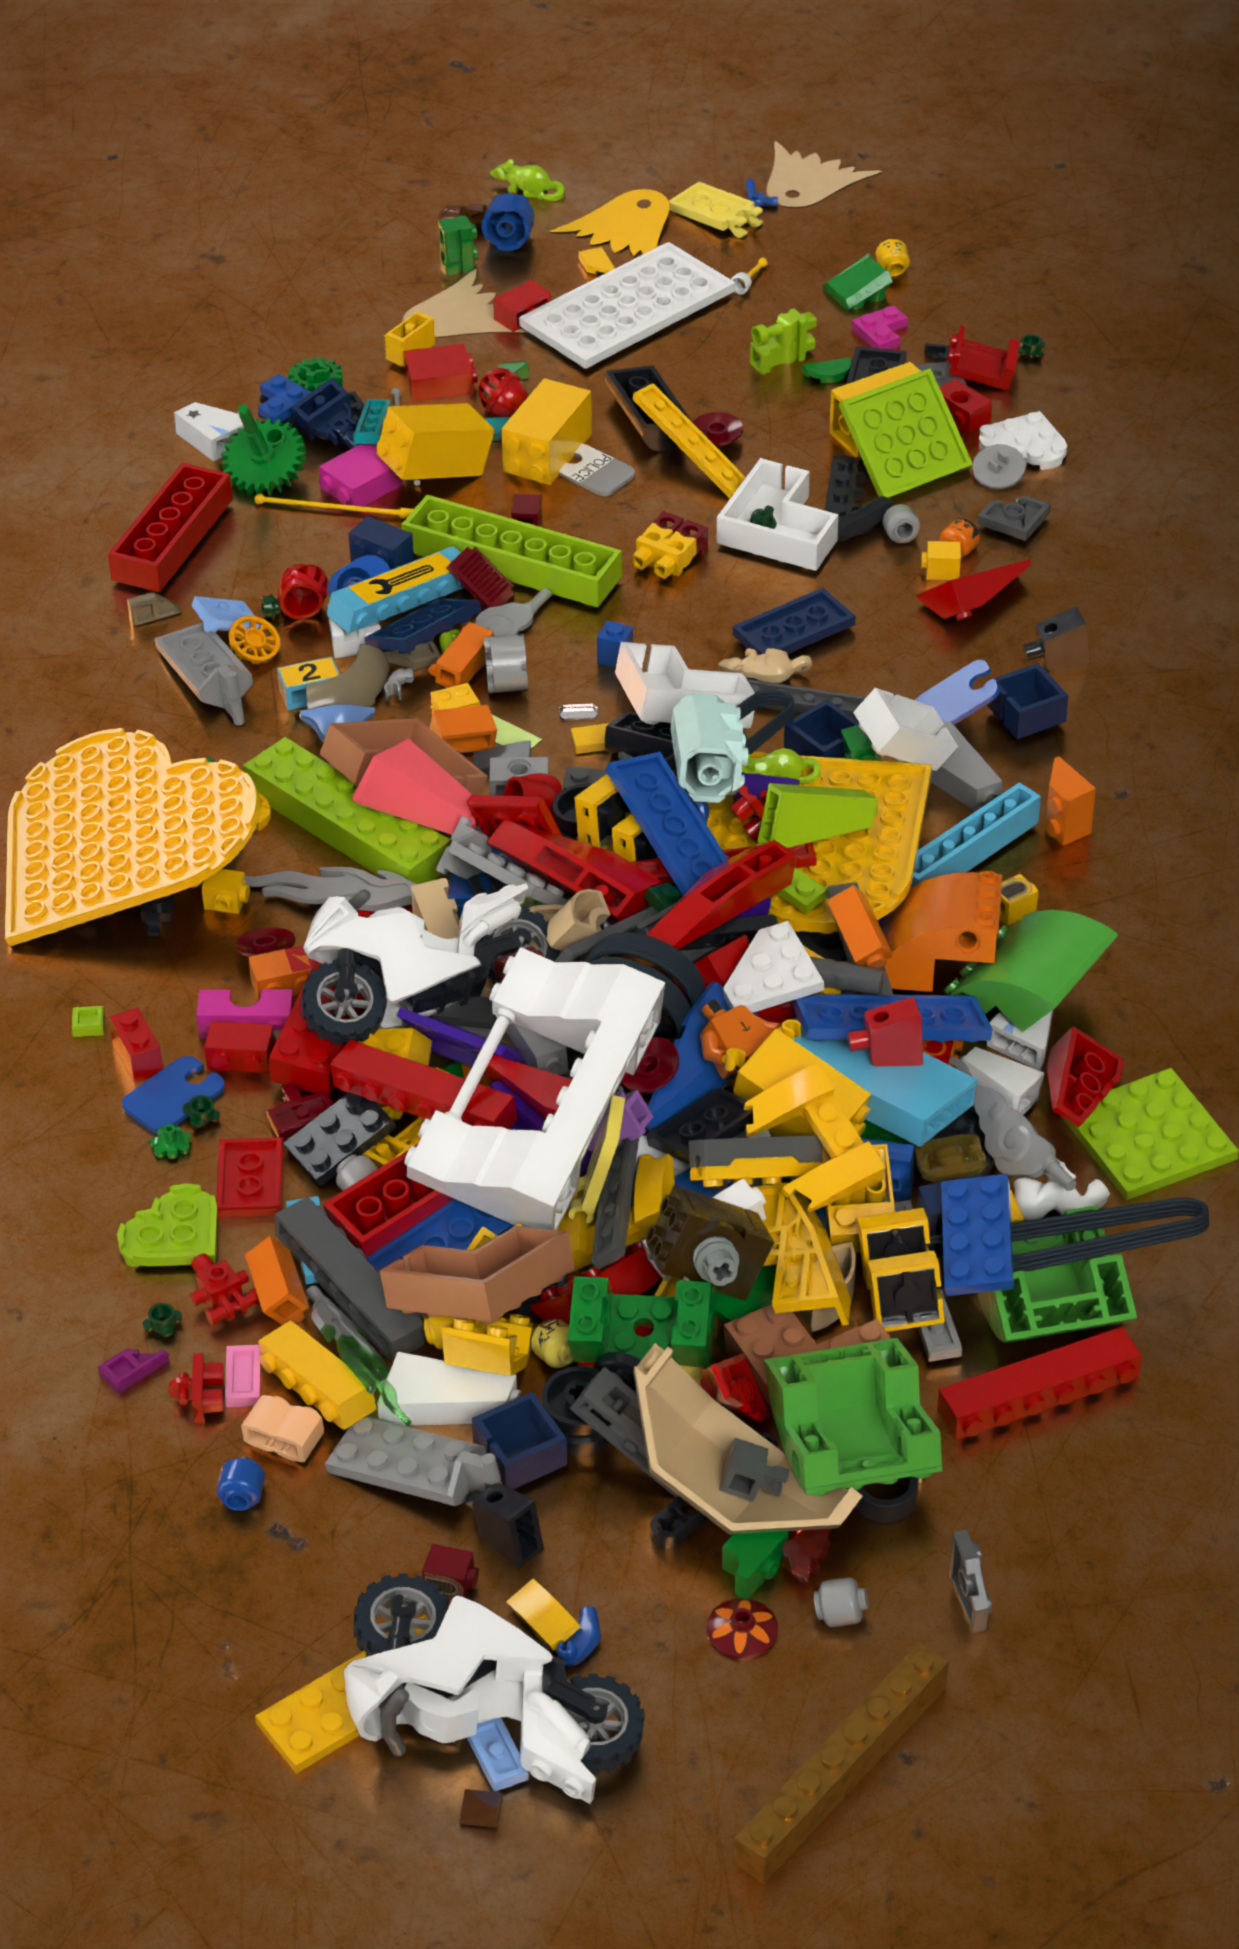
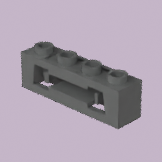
[569,1367,679,1498]

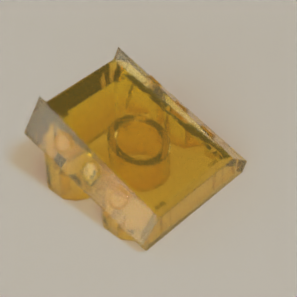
[914,1134,988,1183]

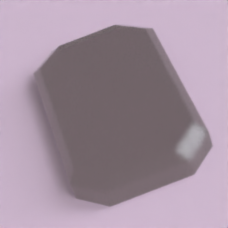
[559,704,598,721]

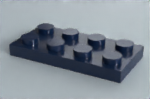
[732,588,856,655]
[364,598,481,653]

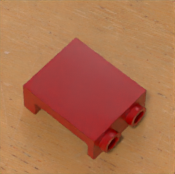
[946,325,1020,391]

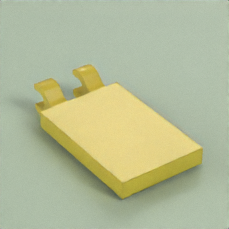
[669,182,763,238]
[569,1095,625,1223]

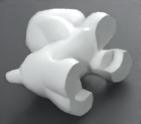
[1013,1158,1110,1221]

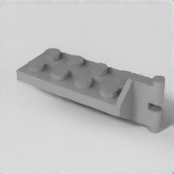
[155,622,253,725]
[435,816,569,905]
[325,1416,502,1506]

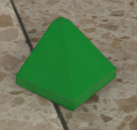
[498,361,529,380]

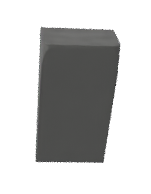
[473,741,531,775]

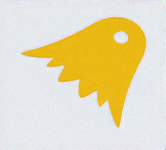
[550,189,670,256]

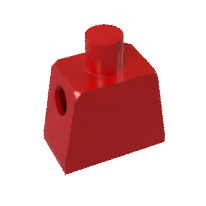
[847,997,923,1066]

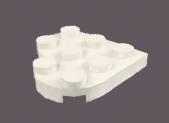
[979,411,1067,470]

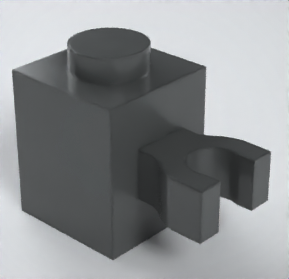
[720,1438,789,1502]

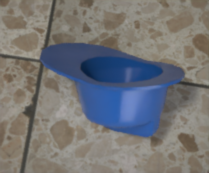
[328,555,390,598]

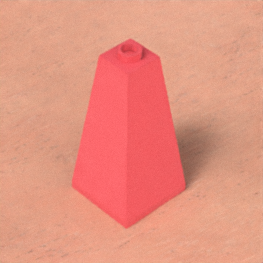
[352,739,479,835]

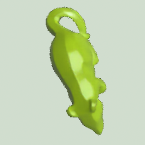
[490,159,565,201]
[742,748,821,784]

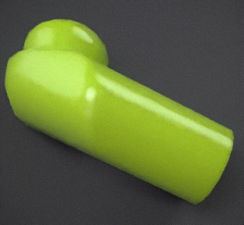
[439,628,460,654]

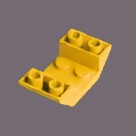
[442,1314,539,1376]

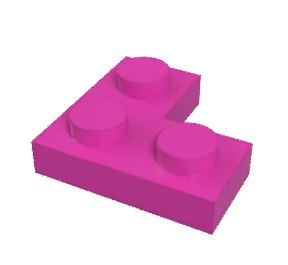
[851,306,908,350]

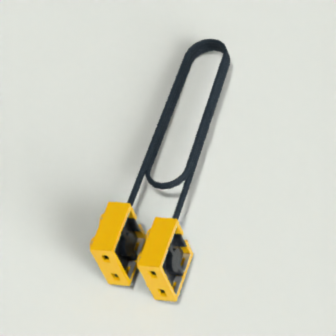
[574,690,795,862]
[857,1197,1210,1332]

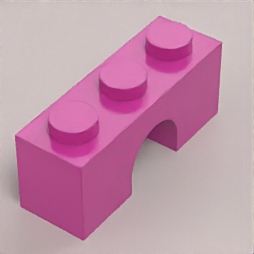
[196,989,294,1038]

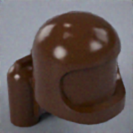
[438,204,487,227]

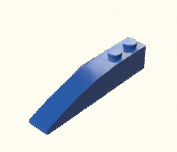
[646,982,759,1133]

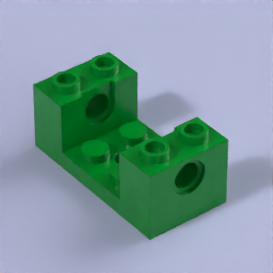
[568,1277,716,1367]

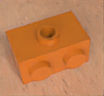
[430,705,497,753]

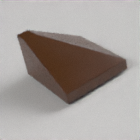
[459,1789,503,1828]

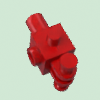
[190,1254,260,1326]

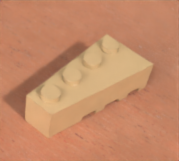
[411,878,459,939]

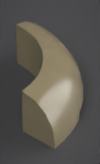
[306,644,389,729]

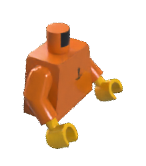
[699,999,801,1079]

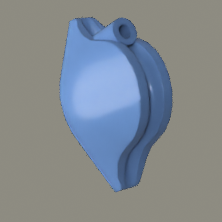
[299,705,375,742]

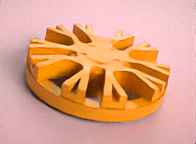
[228,616,280,665]

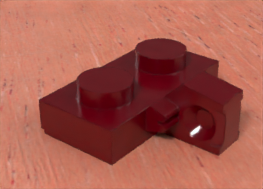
[267,1082,333,1139]

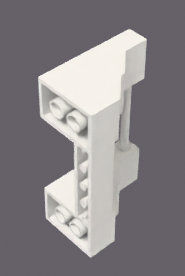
[404,947,665,1230]

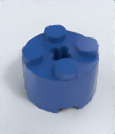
[482,193,535,251]

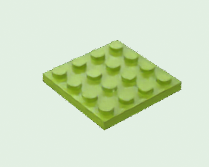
[838,368,973,499]
[1061,1068,1239,1201]

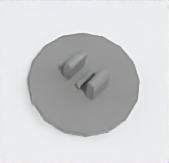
[972,444,1026,490]

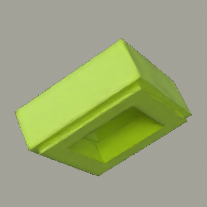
[72,1006,105,1037]

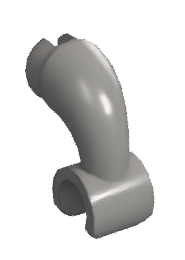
[384,668,414,701]

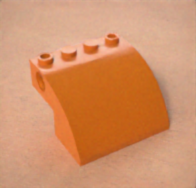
[878,871,1002,992]

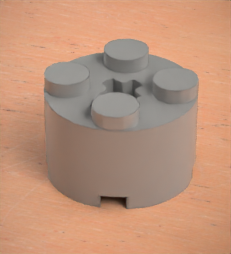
[484,634,528,693]

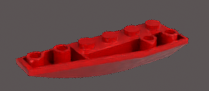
[487,819,663,924]
[646,840,797,950]
[530,1238,661,1325]

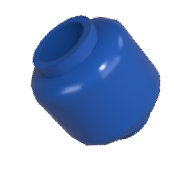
[216,1457,265,1511]

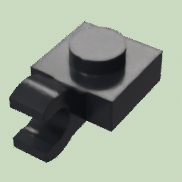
[140,894,176,936]

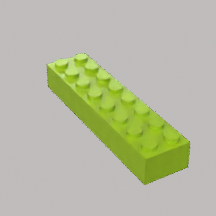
[401,495,622,607]
[243,737,451,884]

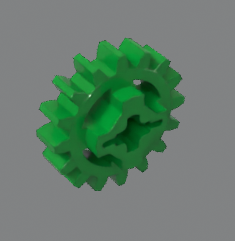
[287,357,344,392]

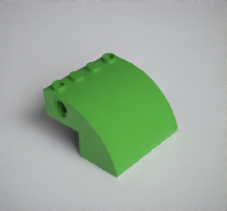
[943,910,1118,1032]
[977,1205,1137,1343]
[764,1338,943,1496]

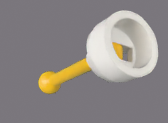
[731,258,768,295]

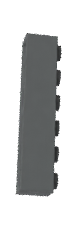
[275,1197,425,1364]

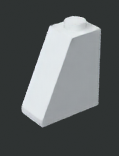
[956,1047,1044,1115]

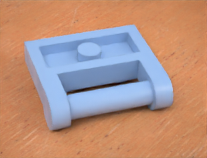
[191,596,260,633]

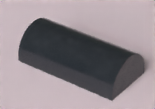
[605,365,692,451]
[605,711,674,759]

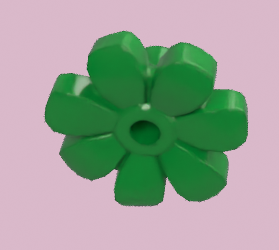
[150,1124,192,1159]

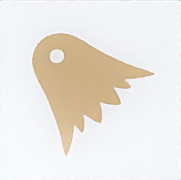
[766,141,882,207]
[402,268,528,337]

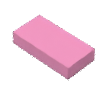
[225,1345,261,1407]

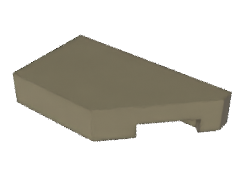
[127,592,181,626]
[383,640,441,670]

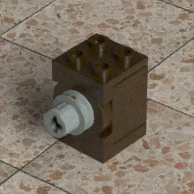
[646,1185,774,1301]

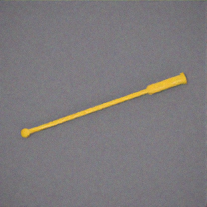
[254,494,414,519]

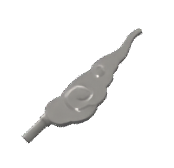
[445,588,552,688]
[949,1057,1076,1191]

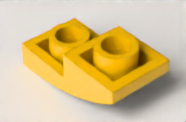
[506,1579,581,1651]

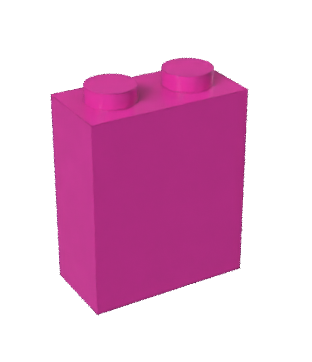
[319,444,403,506]

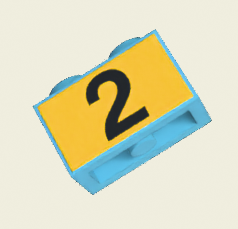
[277,656,339,710]

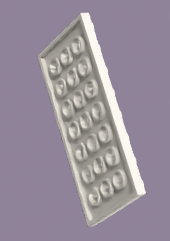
[519,242,736,369]

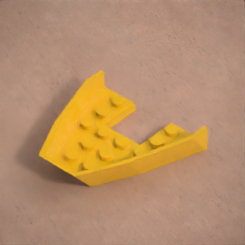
[643,1182,851,1328]

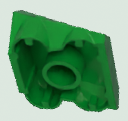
[823,253,892,311]

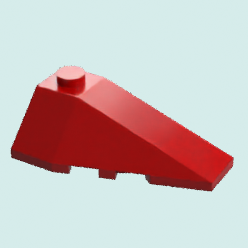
[917,559,1032,621]
[1047,1026,1124,1127]
[700,1353,771,1422]

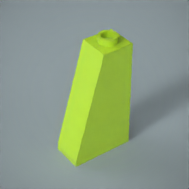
[757,783,878,848]

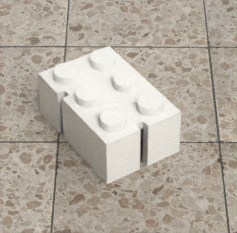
[853,688,958,771]

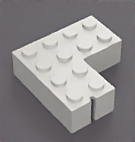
[716,458,838,571]
[615,642,755,729]

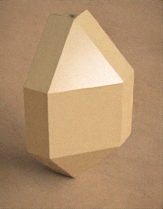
[633,1343,862,1534]

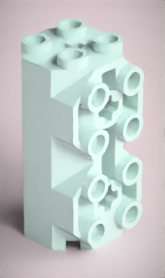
[670,693,748,803]

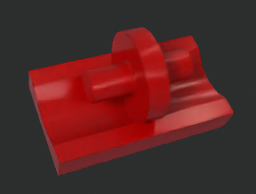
[730,785,767,842]
[168,1353,224,1423]

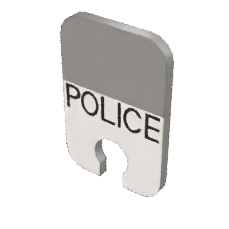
[559,444,635,496]

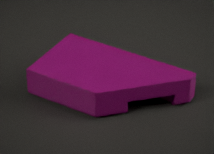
[98,1349,170,1393]

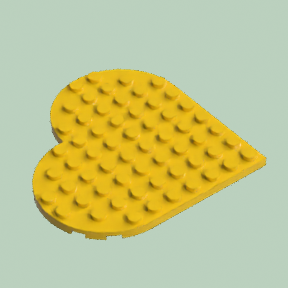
[5,728,261,947]
[677,752,932,934]

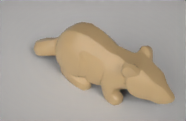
[718,648,812,684]

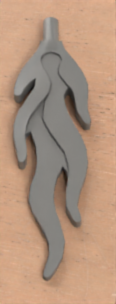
[245,867,417,911]

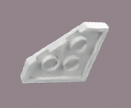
[723,921,824,1013]

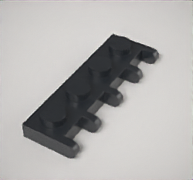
[825,455,867,519]

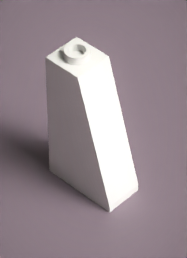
[377,1352,522,1426]

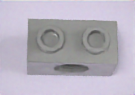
[489,757,549,796]

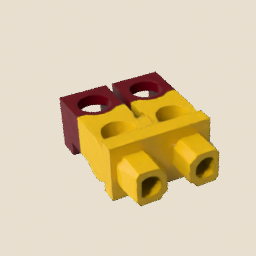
[632,511,708,579]

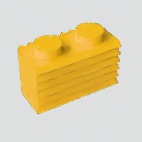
[384,311,435,367]

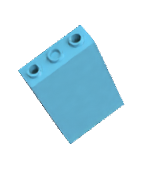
[793,1017,978,1147]

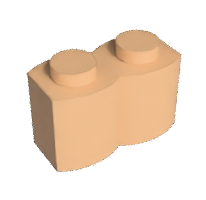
[241,1395,324,1462]

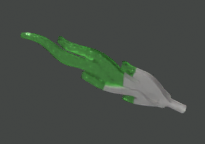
[307,1285,412,1426]

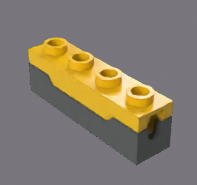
[689,1135,823,1187]

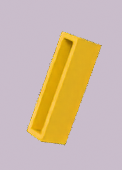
[258,1320,377,1430]

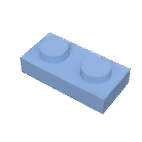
[467,1717,529,1792]

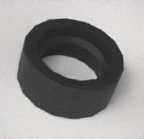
[855,1477,919,1524]

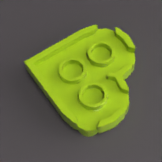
[117,1183,218,1267]

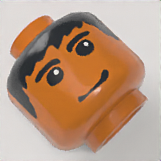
[939,518,980,558]

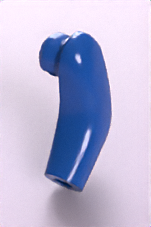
[557,1606,601,1667]

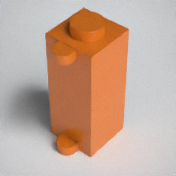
[428,622,494,688]
[827,885,893,968]
[244,1236,309,1325]

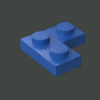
[257,374,311,424]

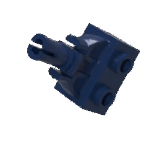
[291,378,360,450]

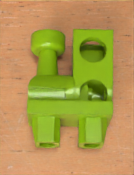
[749,308,817,375]

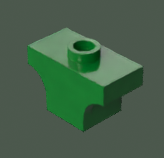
[722,1531,789,1599]

